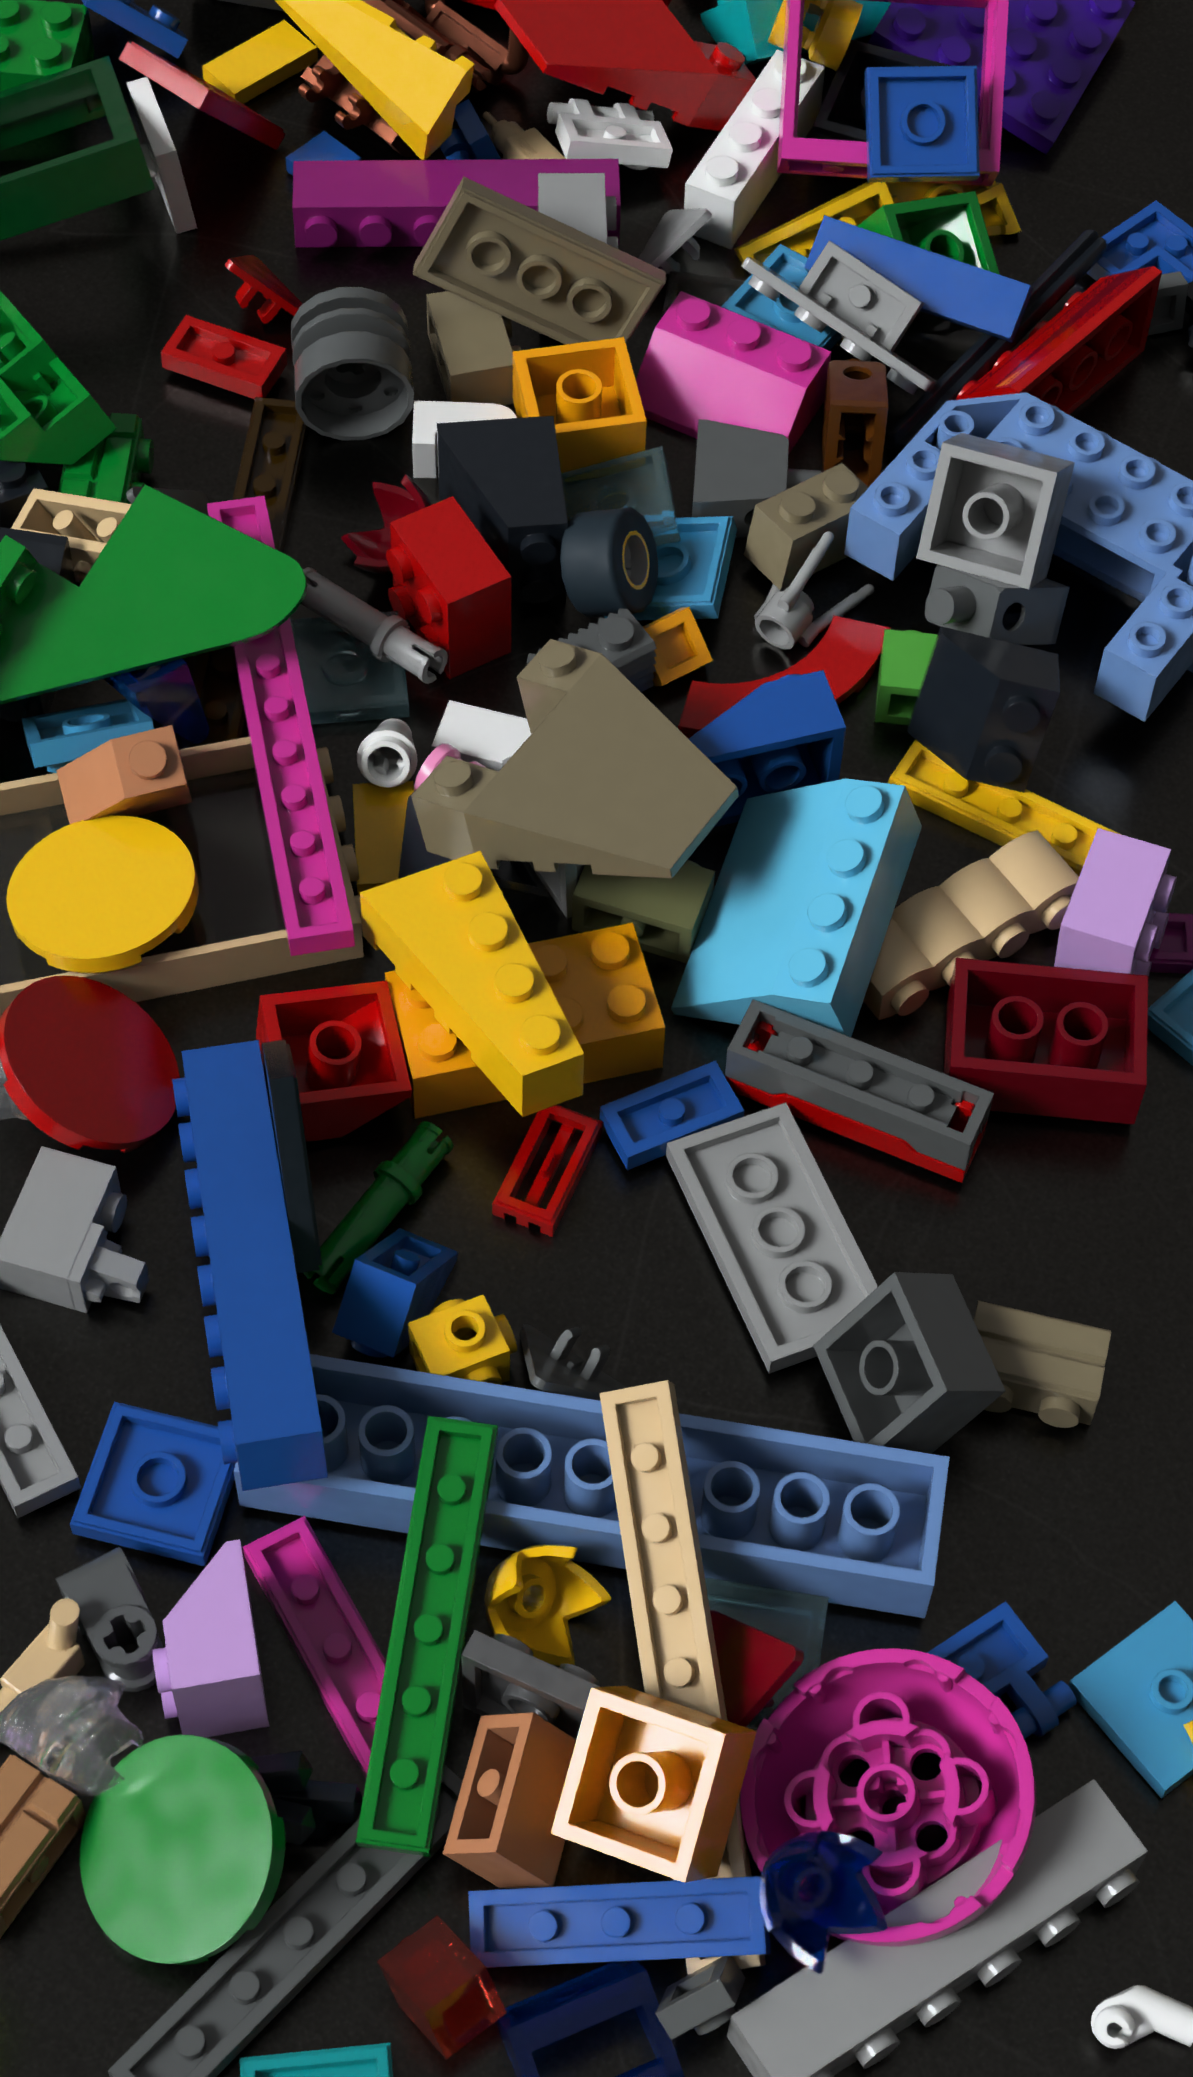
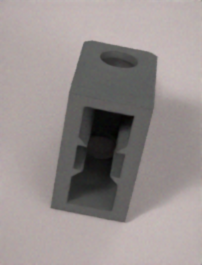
[692,419,822,538]
[924,564,1070,645]

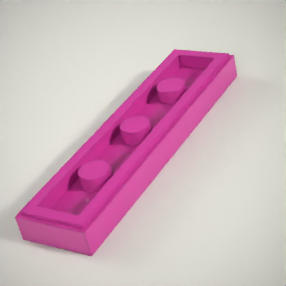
[243,1516,386,1779]

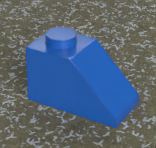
[332,1228,459,1358]

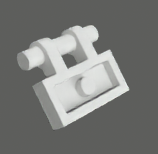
[547,98,673,170]

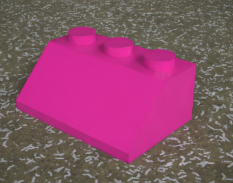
[636,291,832,455]

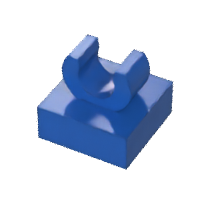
[440,99,501,160]

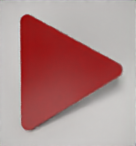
[224,255,302,324]

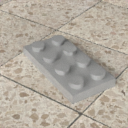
[666,1102,878,1374]

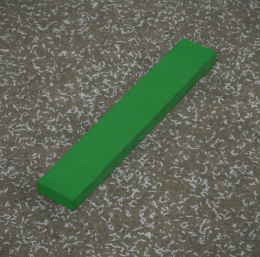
[356,1416,498,1857]

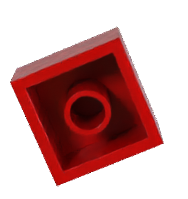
[386,496,511,679]

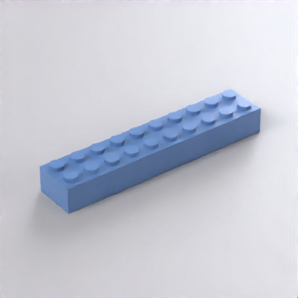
[234,1354,950,1618]

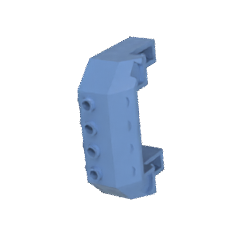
[844,392,1193,722]

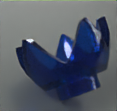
[759,1831,887,1974]

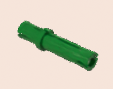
[304,1121,454,1294]

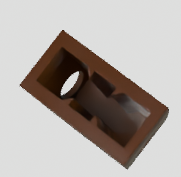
[822,359,888,487]

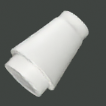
[357,718,418,788]

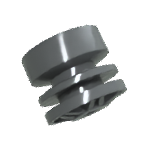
[291,287,414,440]

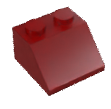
[256,980,412,1142]

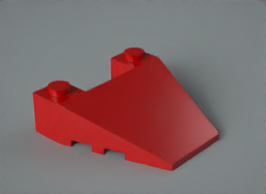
[494,0,756,132]

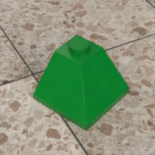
[858,191,1000,313]

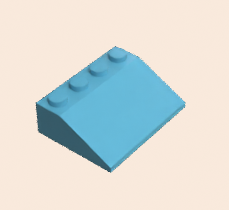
[671,778,922,1037]

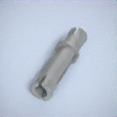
[301,567,448,684]

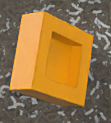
[643,607,713,686]

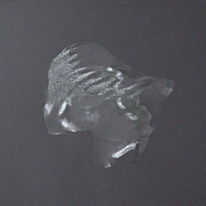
[0,1675,143,1796]

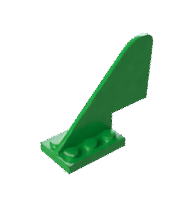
[0,484,307,705]

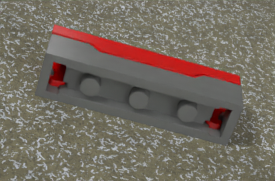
[725,999,994,1183]

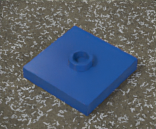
[865,66,980,183]
[70,1402,236,1567]

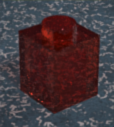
[377,1915,507,2060]

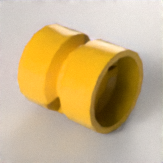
[768,0,863,71]

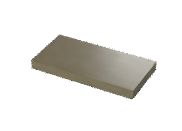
[413,177,666,345]

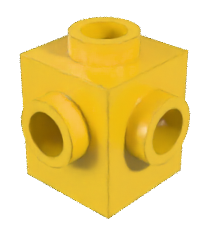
[408,1294,517,1385]

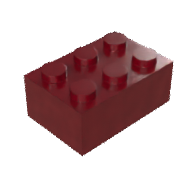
[944,958,1148,1124]

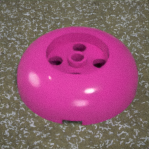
[740,1648,1036,1947]

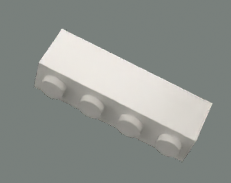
[684,49,825,249]

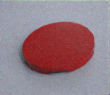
[0,975,180,1153]

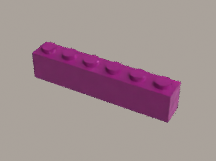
[292,159,621,248]

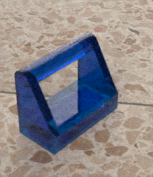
[104,659,209,744]
[493,1960,684,2077]

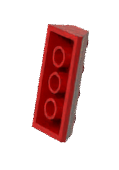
[956,266,1162,415]

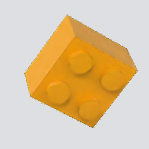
[512,337,647,479]
[551,1686,757,1883]

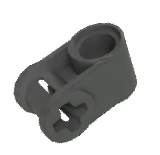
[55,1547,164,1692]

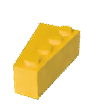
[360,851,584,1117]

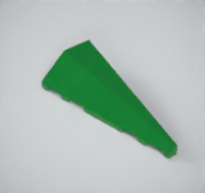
[0,290,117,465]

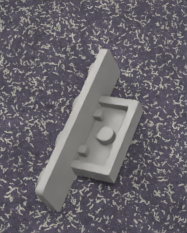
[741,241,937,395]

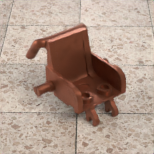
[298,0,529,158]

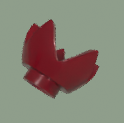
[341,474,432,575]

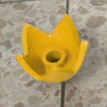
[485,1544,612,1666]

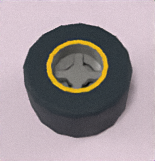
[560,507,658,618]

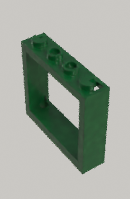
[0,56,155,241]

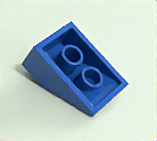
[689,670,846,827]

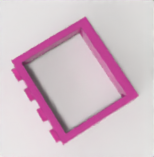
[777,0,1009,186]

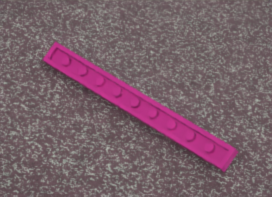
[207,496,355,956]

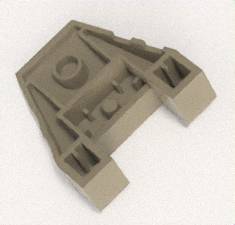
[411,639,739,878]

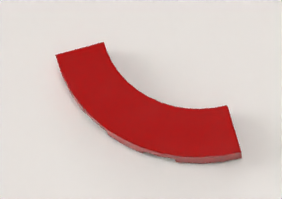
[678,615,891,739]

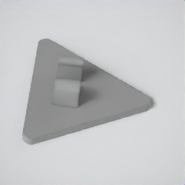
[638,208,712,278]

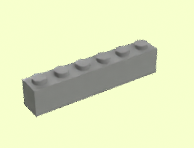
[727,1779,1148,2077]

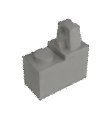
[0,1146,149,1313]

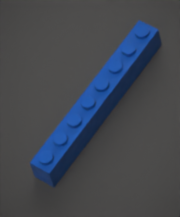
[172,1040,328,1491]

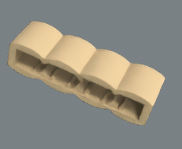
[863,830,1079,1020]

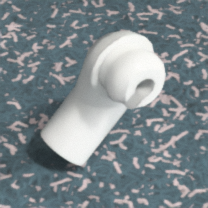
[1091,1985,1193,2049]

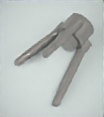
[754,531,874,649]

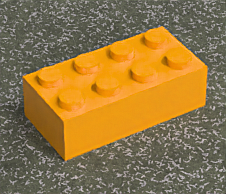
[385,922,666,1119]

